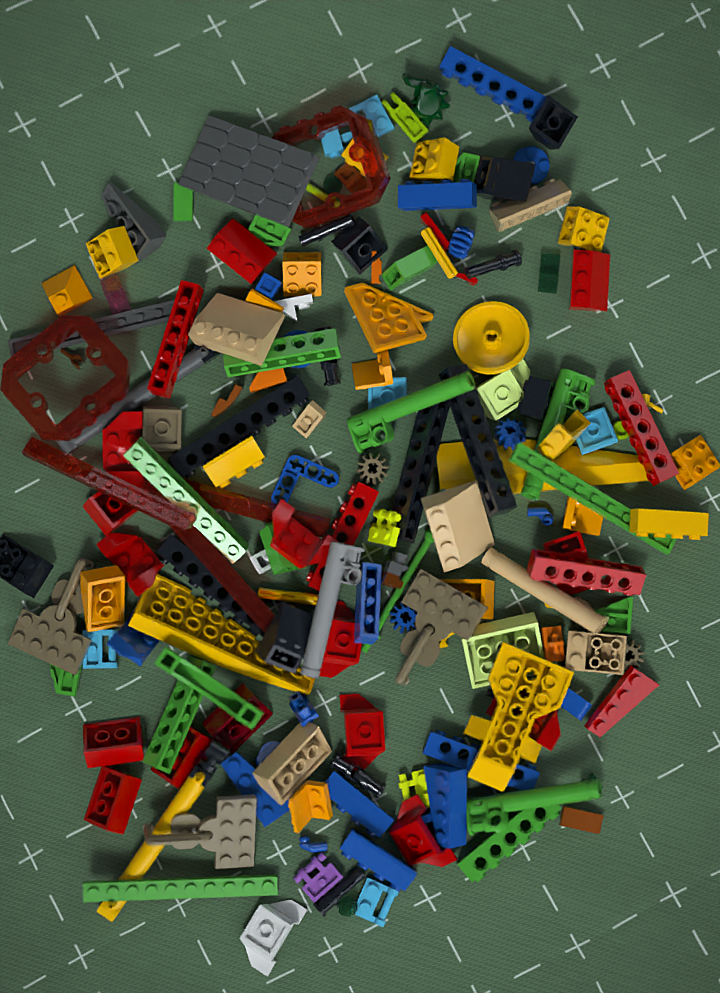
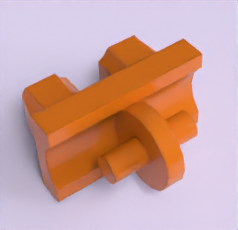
[541,626,565,662]

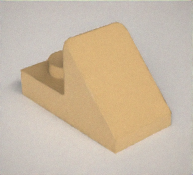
[292,400,327,439]

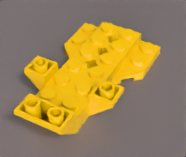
[464,642,574,792]

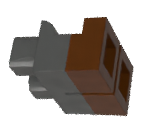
[381,552,409,589]

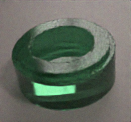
[323,177,342,197]
[338,897,358,917]

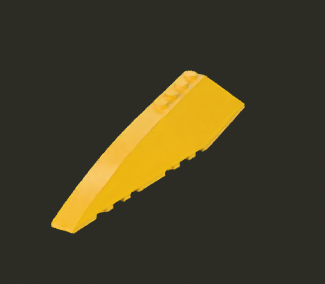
[436,439,658,498]

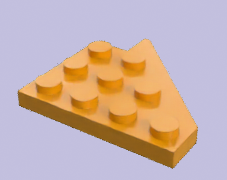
[344,283,434,353]

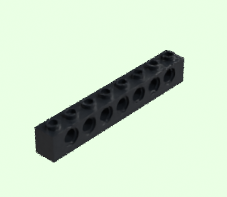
[439,364,517,517]
[169,376,311,479]
[392,400,450,544]
[157,534,274,637]

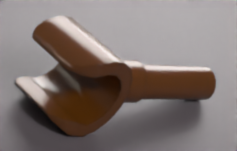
[60,348,85,370]

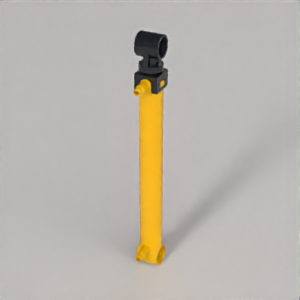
[96,739,231,922]

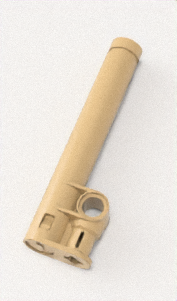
[481,547,609,634]

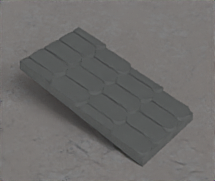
[178,116,319,227]

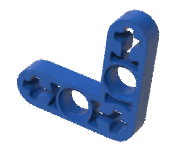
[271,455,339,506]

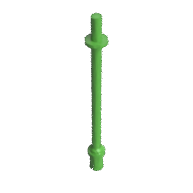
[361,527,434,653]

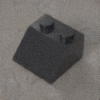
[528,95,578,150]
[331,217,388,275]
[518,376,555,423]

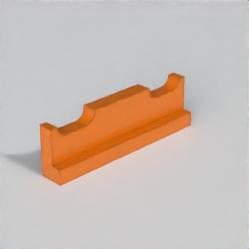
[371,251,382,284]

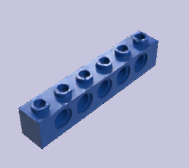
[439,46,546,122]
[423,729,540,790]

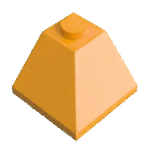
[41,265,93,317]

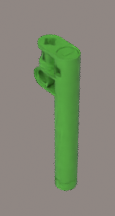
[521,369,596,500]
[347,371,475,453]
[466,779,602,836]

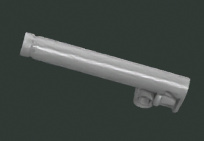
[300,541,365,678]

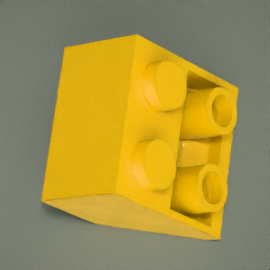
[410,137,459,184]
[86,226,139,279]

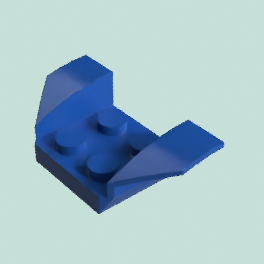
[106,608,160,666]

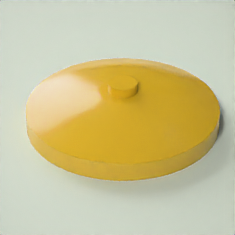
[453,301,530,374]

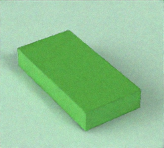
[173,183,193,221]

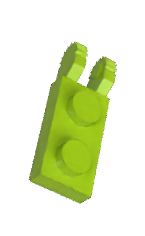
[381,92,429,144]

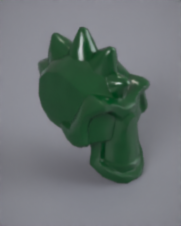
[402,73,450,126]

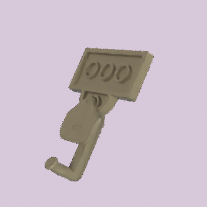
[8,558,94,675]
[395,569,488,686]
[143,795,256,869]

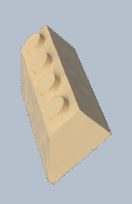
[253,722,332,805]

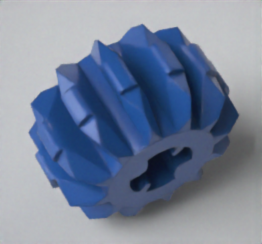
[448,225,475,259]
[494,417,527,450]
[389,602,417,633]

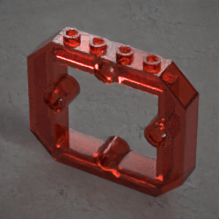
[272,105,391,229]
[0,315,131,441]

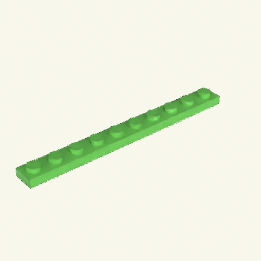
[509,442,676,555]
[83,874,277,902]

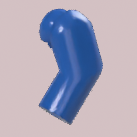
[527,506,554,526]
[299,836,327,853]

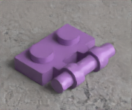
[293,852,343,903]

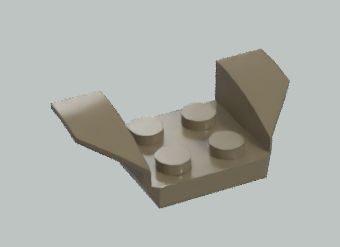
[142,396,182,462]

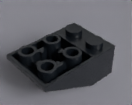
[474,156,536,202]
[0,534,54,598]
[255,602,314,674]

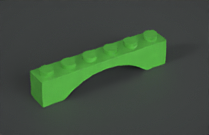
[155,647,264,729]

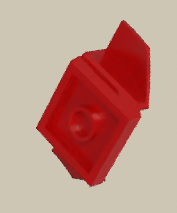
[102,411,144,489]
[270,499,339,569]
[96,533,164,597]
[319,601,362,678]
[486,689,561,751]
[339,694,386,771]
[389,794,458,867]

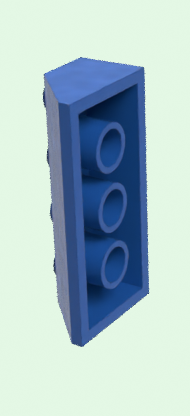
[340,828,418,892]

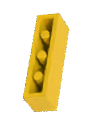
[629,509,709,540]

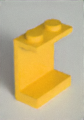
[536,410,591,461]

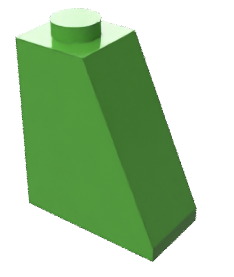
[381,245,438,291]
[259,522,308,575]

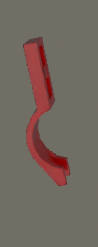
[420,213,478,286]

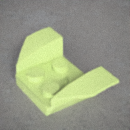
[476,359,530,421]

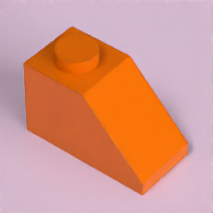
[249,368,287,393]

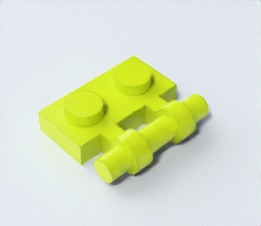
[367,509,401,547]
[398,769,430,808]

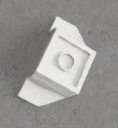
[240,900,307,976]

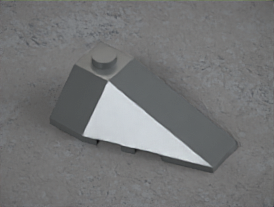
[101,182,167,264]

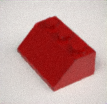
[206,218,278,284]
[569,250,610,312]
[83,717,145,768]
[150,726,213,788]
[84,766,142,835]

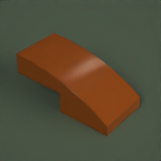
[334,163,375,204]
[211,384,243,418]
[559,806,604,834]

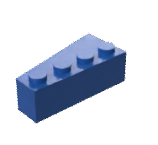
[221,752,290,827]
[423,762,467,849]

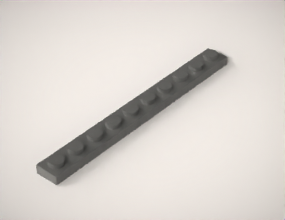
[7,300,198,360]

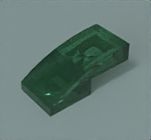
[537,253,560,294]

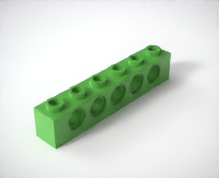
[223,328,341,377]
[142,655,216,774]
[457,805,562,882]

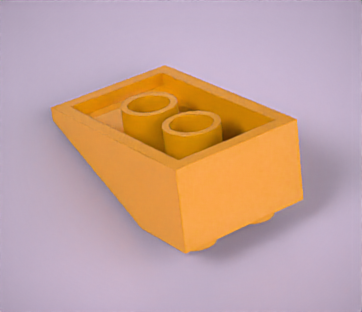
[80,565,125,632]
[439,579,495,620]

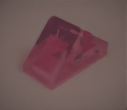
[100,274,131,315]

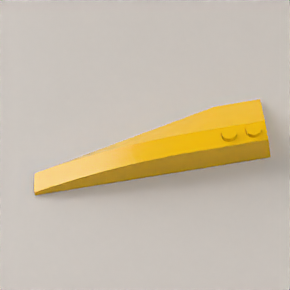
[128,574,315,695]

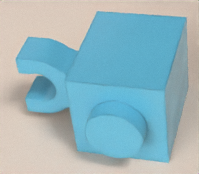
[319,127,354,159]

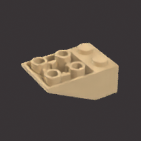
[565,631,627,675]

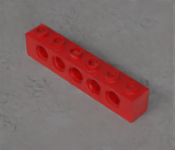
[147,280,204,399]
[604,370,679,486]
[306,482,379,591]
[527,549,646,596]

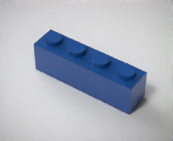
[398,179,477,211]
[354,562,382,644]
[325,770,394,838]

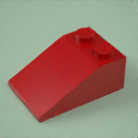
[82,480,154,536]

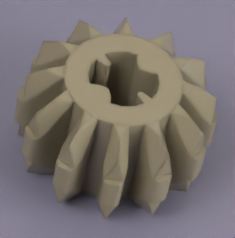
[356,452,389,485]
[624,640,645,672]

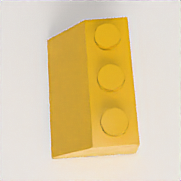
[202,436,265,489]

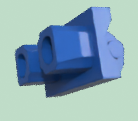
[289,691,319,727]

